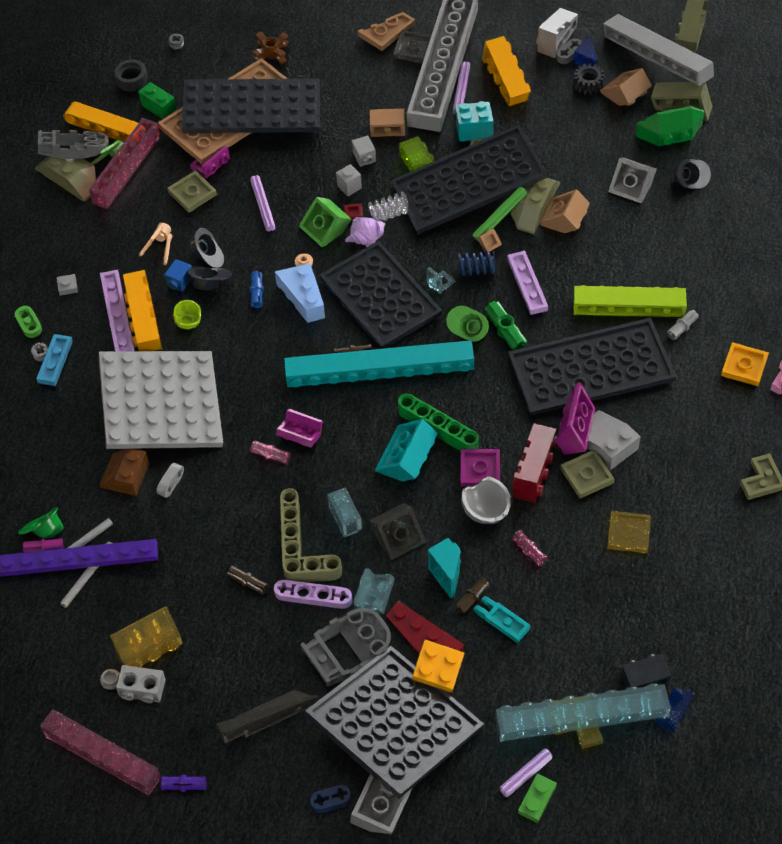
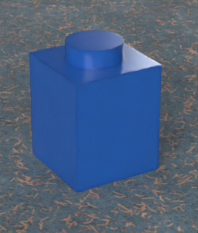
[165,259,193,292]

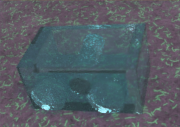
[327,487,362,537]

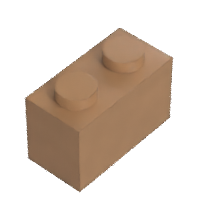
[370,109,405,137]

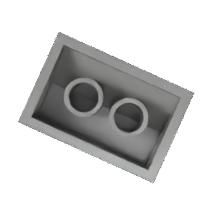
[350,774,412,834]

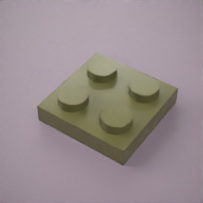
[167,170,217,212]
[560,449,614,499]

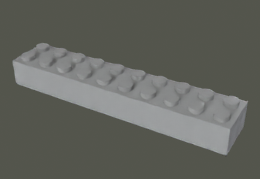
[407,0,478,132]

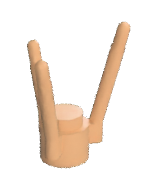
[139,223,173,265]

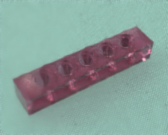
[40,709,161,795]

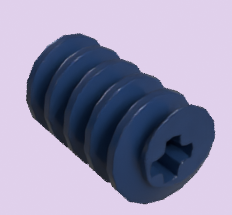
[458,251,496,276]

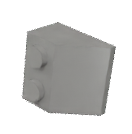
[608,158,657,203]

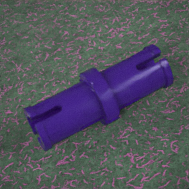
[161,775,206,792]

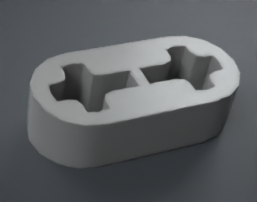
[157,463,184,498]

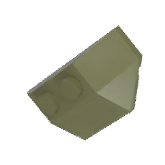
[35,156,97,202]
[510,178,560,234]

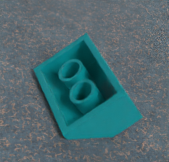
[375,419,438,481]

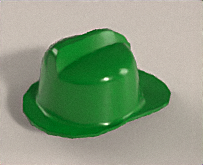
[19,507,63,539]

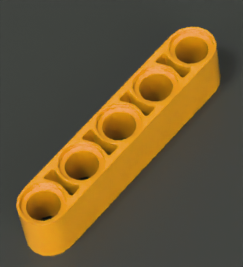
[63,102,144,145]

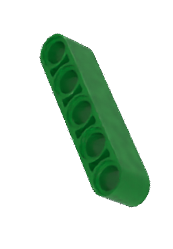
[398,394,479,451]

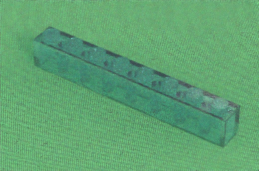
[495,684,671,742]

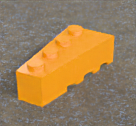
[482,36,530,106]
[123,270,162,352]

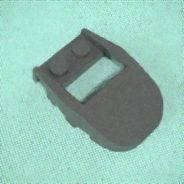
[38,130,108,159]
[301,608,391,687]

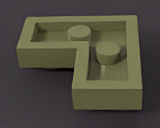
[740,453,782,500]

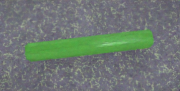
[472,187,527,242]

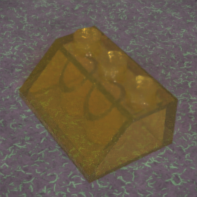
[110,606,183,668]

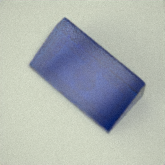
[655,688,694,733]

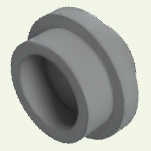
[100,669,120,690]

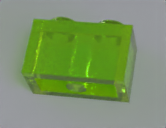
[399,136,435,172]

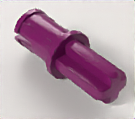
[23,538,63,553]

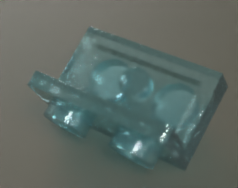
[354,569,395,614]

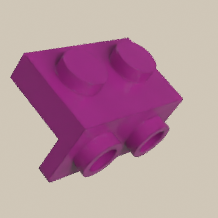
[190,146,230,179]
[276,409,323,447]

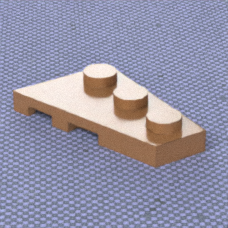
[358,12,415,51]

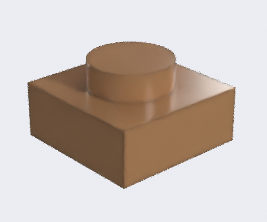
[477,229,502,253]

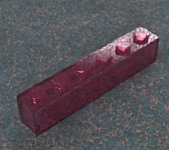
[89,118,160,209]

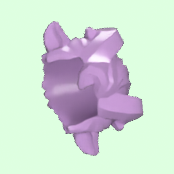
[345,217,385,247]

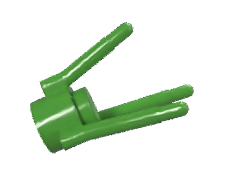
[91,140,127,181]

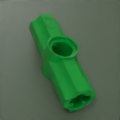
[485,301,527,351]

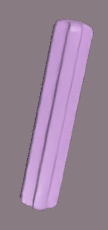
[500,749,552,797]

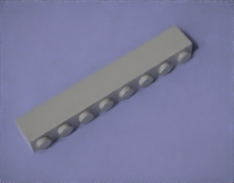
[603,14,714,86]

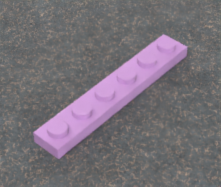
[100,270,135,352]

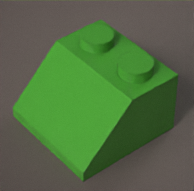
[299,197,351,247]

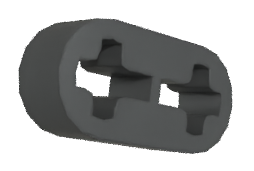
[556,39,583,64]

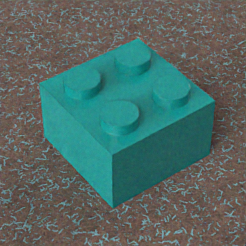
[455,102,494,141]

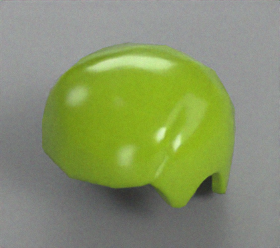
[173,300,201,330]

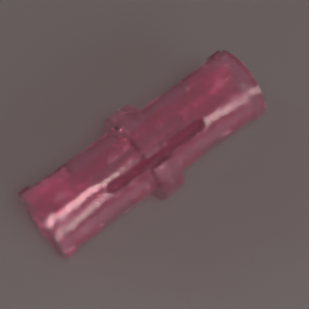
[250,440,290,465]
[512,530,548,566]

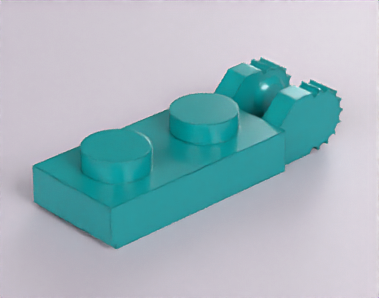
[474,596,530,643]

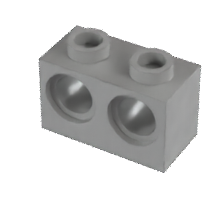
[116,665,166,703]

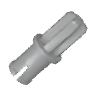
[667,310,698,340]

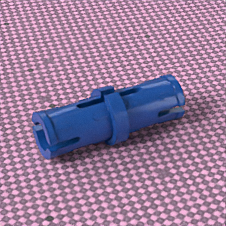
[249,271,264,308]

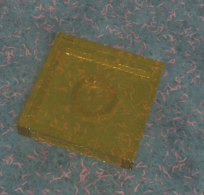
[607,511,651,553]

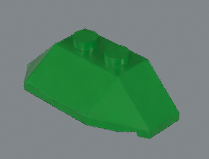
[636,106,704,146]

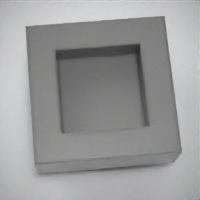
[57,274,78,295]

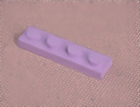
[507,251,548,315]

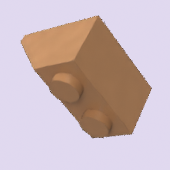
[600,68,652,106]
[539,189,590,233]

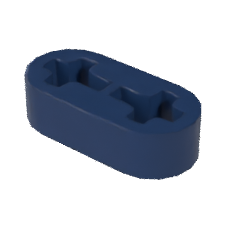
[310,785,351,813]

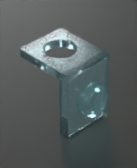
[427,267,455,294]

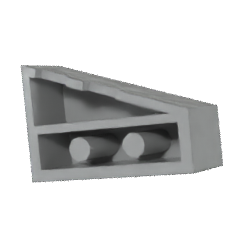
[536,8,578,58]

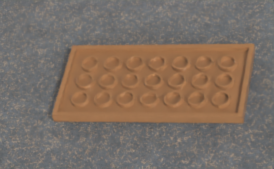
[158,58,287,164]

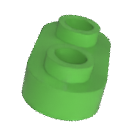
[15,306,42,338]

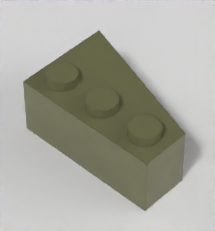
[674,0,708,53]

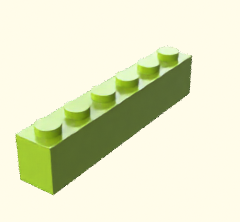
[574,285,687,317]

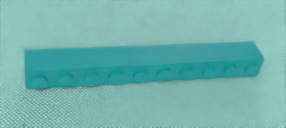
[285,340,474,387]

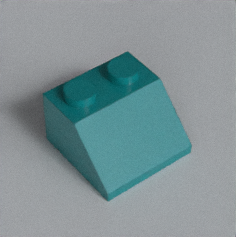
[428,538,461,598]

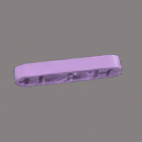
[274,580,352,609]

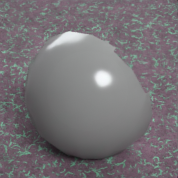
[461,477,511,524]

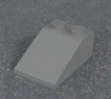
[587,410,641,470]

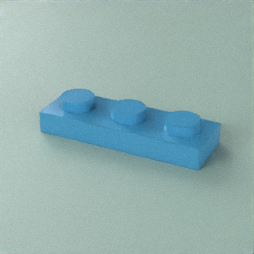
[37,334,73,386]

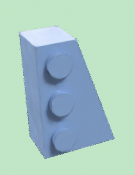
[275,263,325,323]

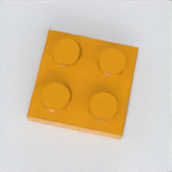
[721,342,769,386]
[412,640,464,693]

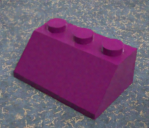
[556,383,595,455]

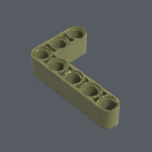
[280,488,342,582]

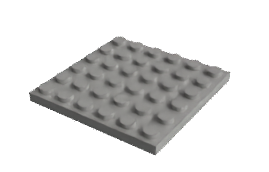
[99,351,223,449]

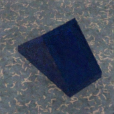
[574,36,598,67]

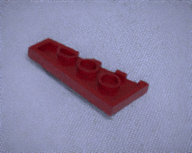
[386,601,464,655]

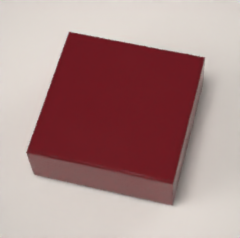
[344,204,363,222]

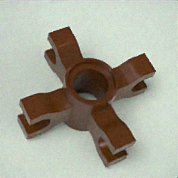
[253,32,289,65]

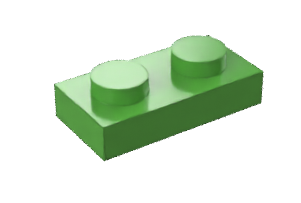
[518,774,557,823]

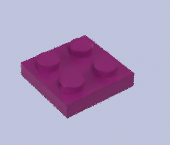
[461,449,500,487]

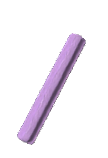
[453,62,470,115]
[250,175,275,231]

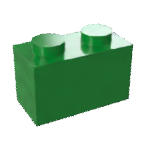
[139,82,177,119]

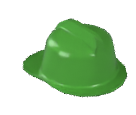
[447,306,489,342]

